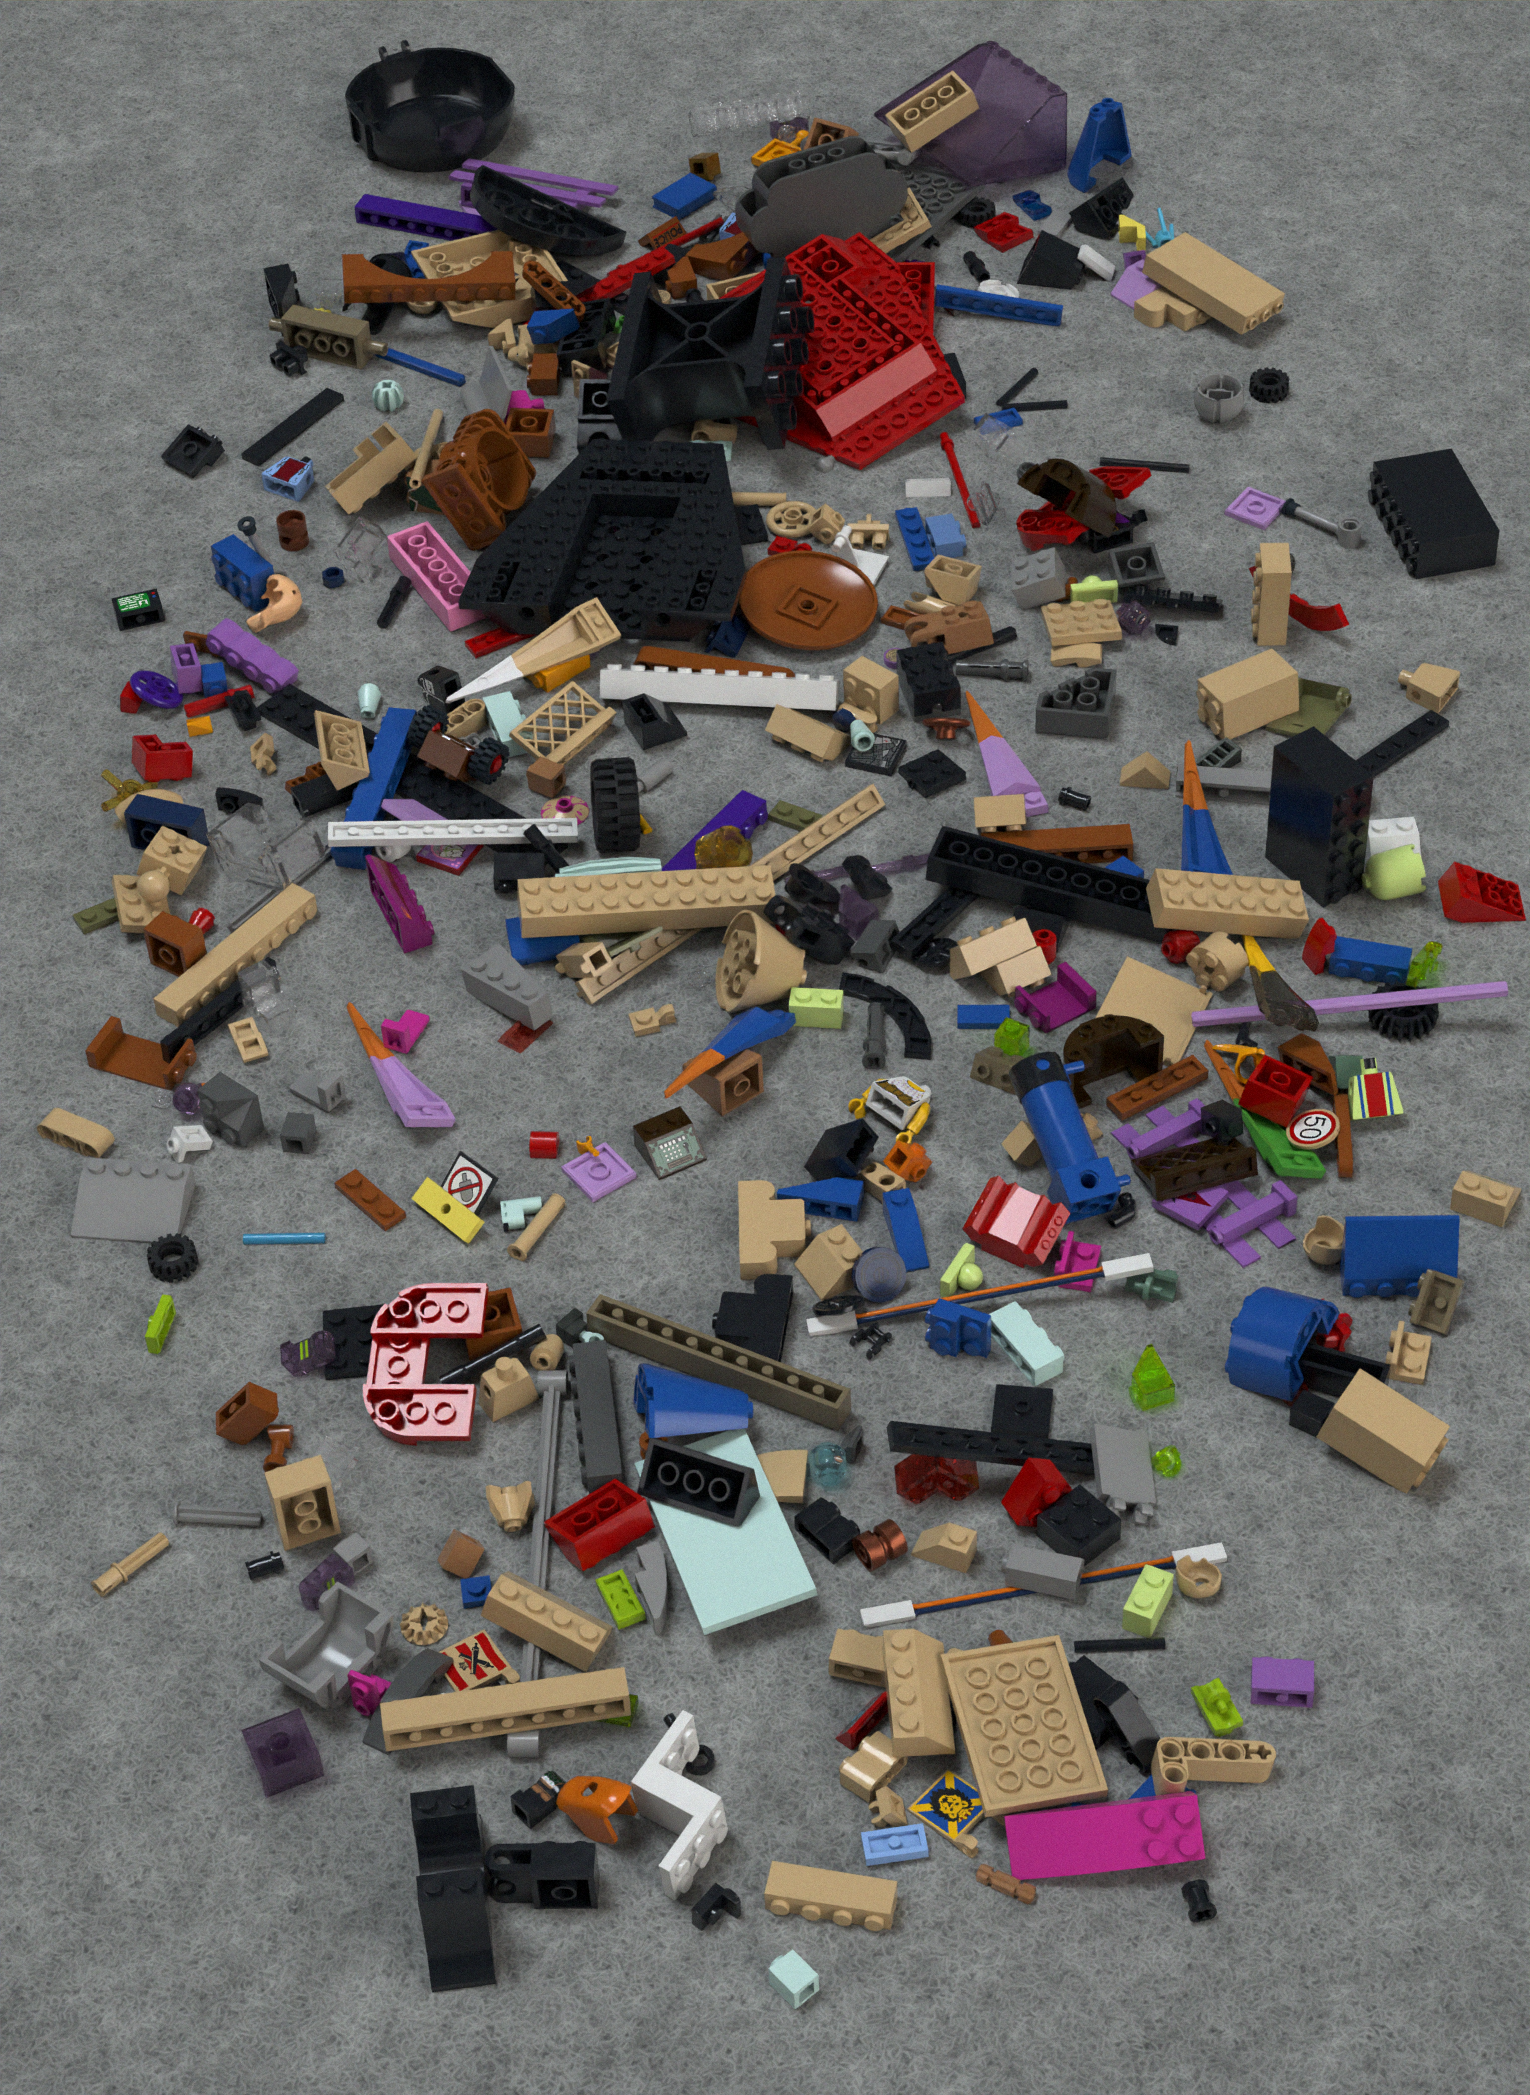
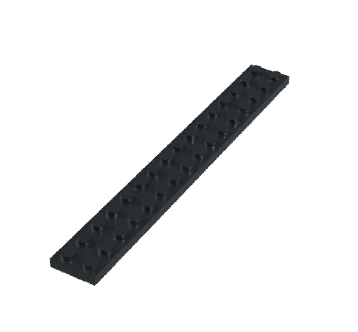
[257,684,568,865]

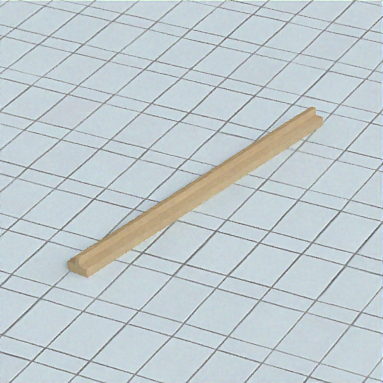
[575,784,886,1005]

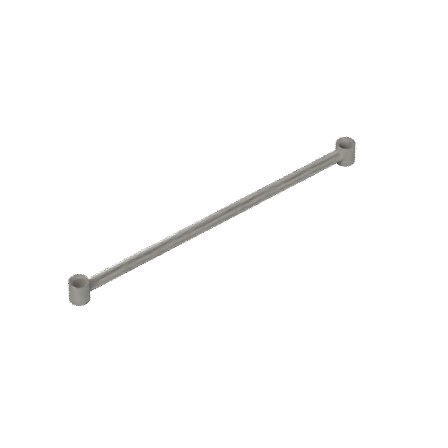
[507,1370,568,1757]

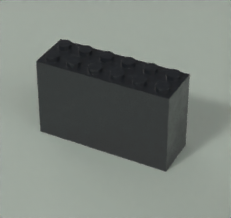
[1368,448,1500,579]
[1265,726,1374,908]

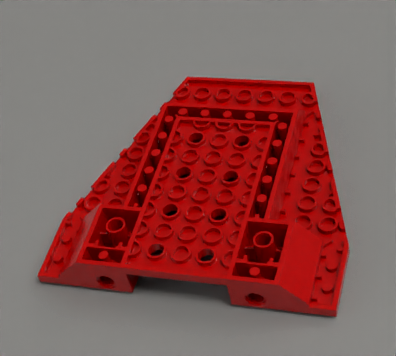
[719,232,965,470]

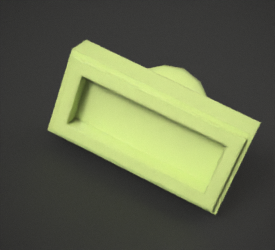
[1070,575,1118,603]
[940,1243,983,1298]

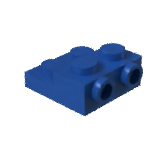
[925,1298,991,1358]

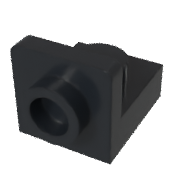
[691,1883,741,1931]

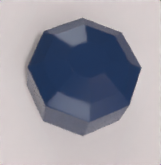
[322,567,345,588]
[832,708,856,733]

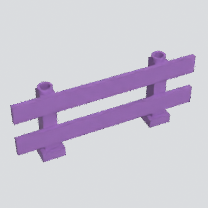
[449,158,618,211]
[1111,1098,1298,1268]

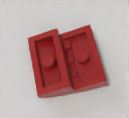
[974,212,1034,253]

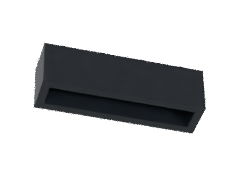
[1298,1343,1391,1397]

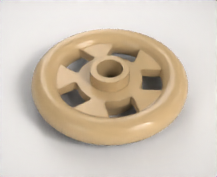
[766,501,816,538]

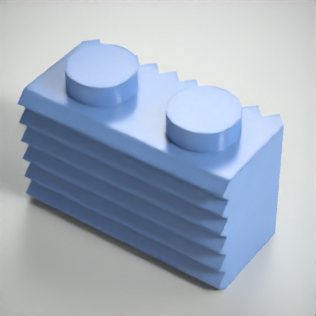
[925,513,966,558]

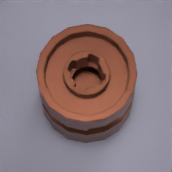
[276,510,309,552]
[852,1519,908,1572]

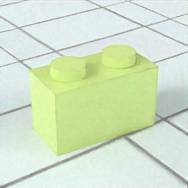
[789,987,844,1029]
[1122,1564,1174,1638]

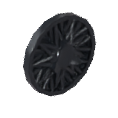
[912,938,958,968]
[812,1295,865,1316]

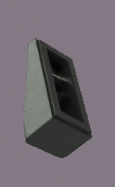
[1195,737,1242,768]

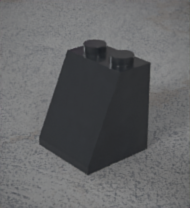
[1016,230,1086,290]

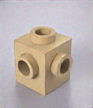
[807,503,845,544]

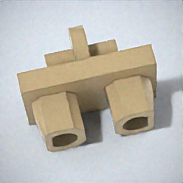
[848,514,889,549]

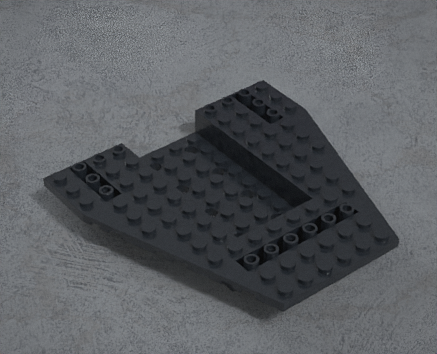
[458,439,746,642]

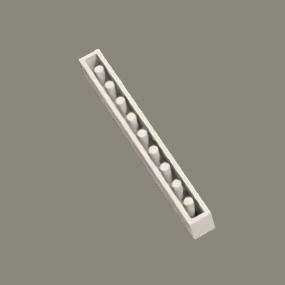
[600,664,840,710]

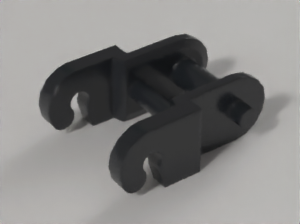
[849,1323,892,1359]

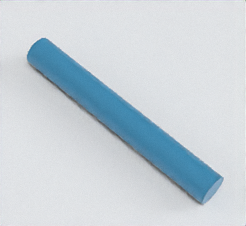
[243,1233,326,1245]

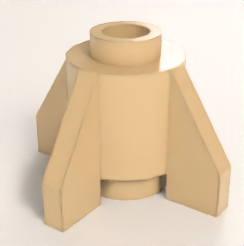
[486,1481,535,1532]

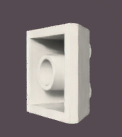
[1366,817,1421,859]

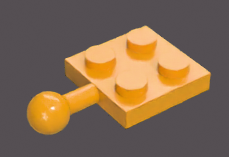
[751,130,809,166]

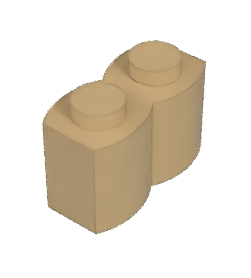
[839,1731,908,1803]

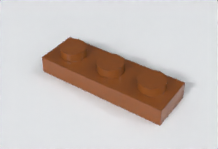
[334,1169,406,1231]

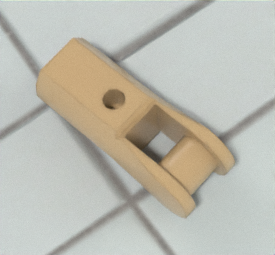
[837,702,878,733]

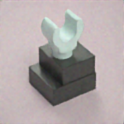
[556,1308,604,1348]

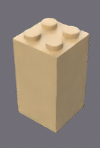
[1196,649,1299,740]
[1316,1369,1450,1494]

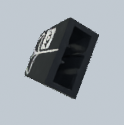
[418,666,465,715]

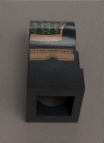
[510,1771,566,1830]

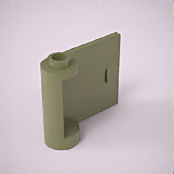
[1266,677,1352,736]
[580,926,663,957]

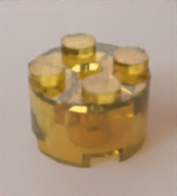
[694,825,753,869]

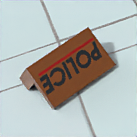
[638,216,687,250]

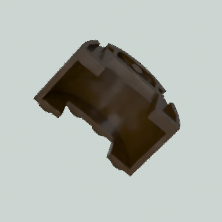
[1017,458,1117,538]
[1063,1014,1164,1109]

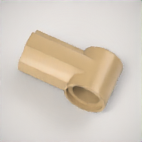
[691,420,737,444]

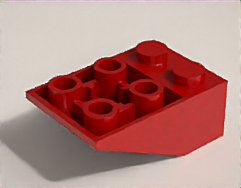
[1438,861,1526,923]

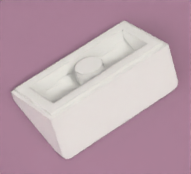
[905,478,951,497]

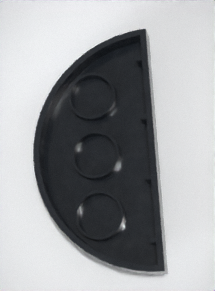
[470,165,627,255]

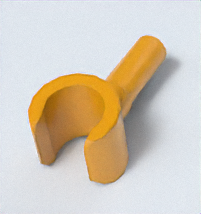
[576,1136,599,1157]

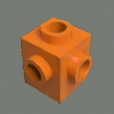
[883,1140,932,1182]

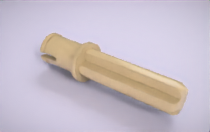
[91,1532,169,1597]

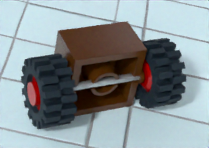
[407,705,510,785]

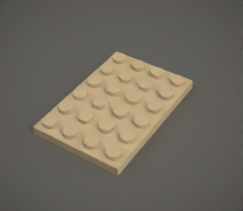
[940,1635,1108,1818]

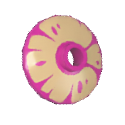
[541,795,589,826]

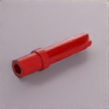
[184,685,255,718]

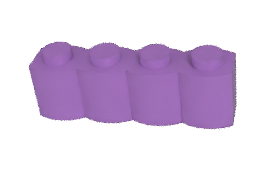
[206,618,299,694]

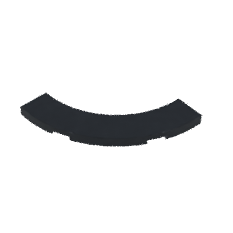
[839,972,931,1060]

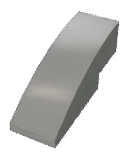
[635,1540,668,1635]

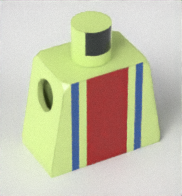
[1348,1058,1403,1121]

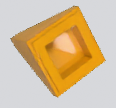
[186,716,213,737]

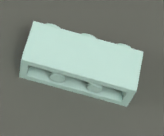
[483,691,533,758]
[989,1301,1064,1387]

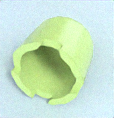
[1362,844,1426,900]

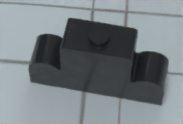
[712,1274,794,1362]

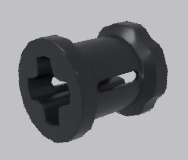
[1181,1879,1217,1923]

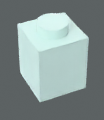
[768,1949,819,2009]

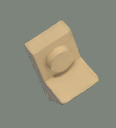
[488,319,516,354]

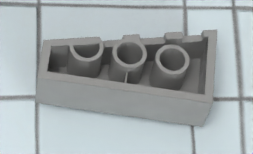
[461,943,553,1030]

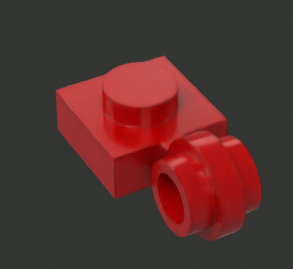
[767,536,812,556]

